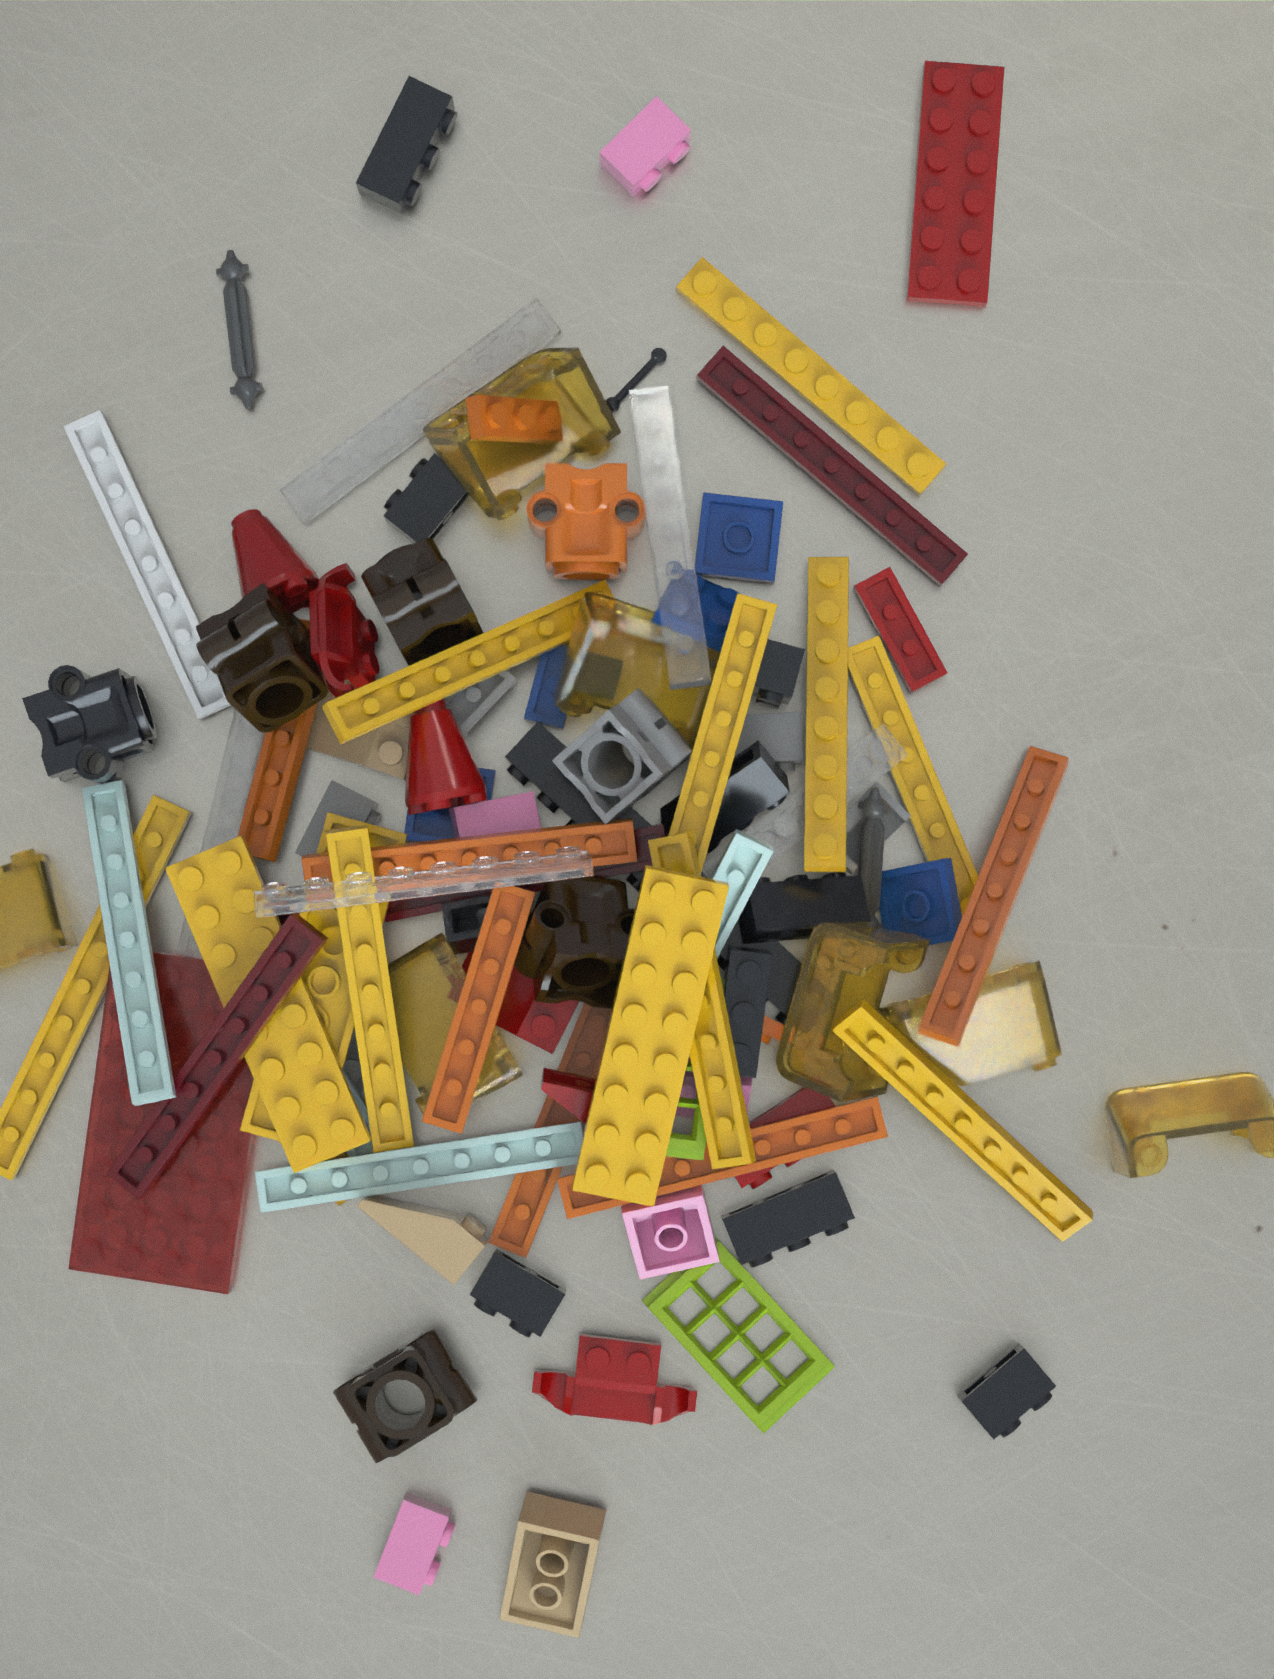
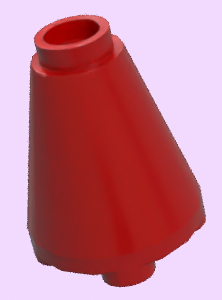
[231,509,319,613]
[405,699,487,815]

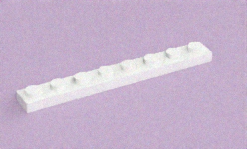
[63,410,231,720]

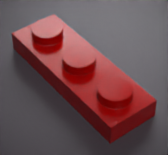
[853,567,948,693]

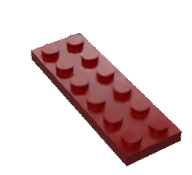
[906,61,1005,307]

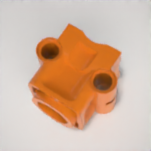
[526,463,646,581]

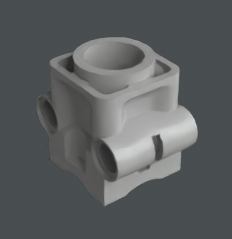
[552,688,692,824]

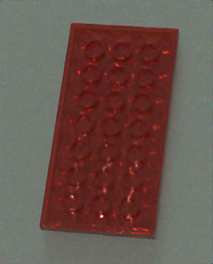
[68,951,254,1294]

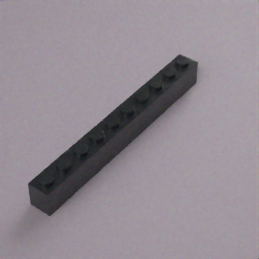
[505,721,839,1034]

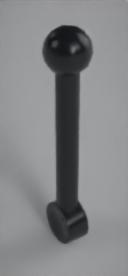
[604,348,667,413]

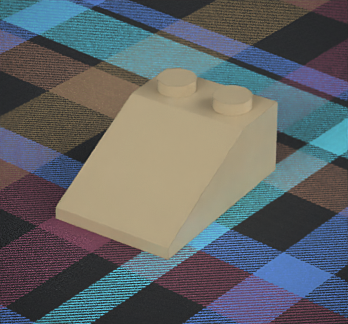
[306,678,414,782]
[357,1195,489,1285]
[499,1491,607,1638]

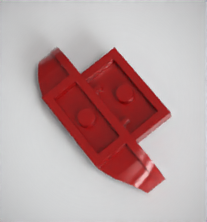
[309,563,380,698]
[532,1334,697,1425]

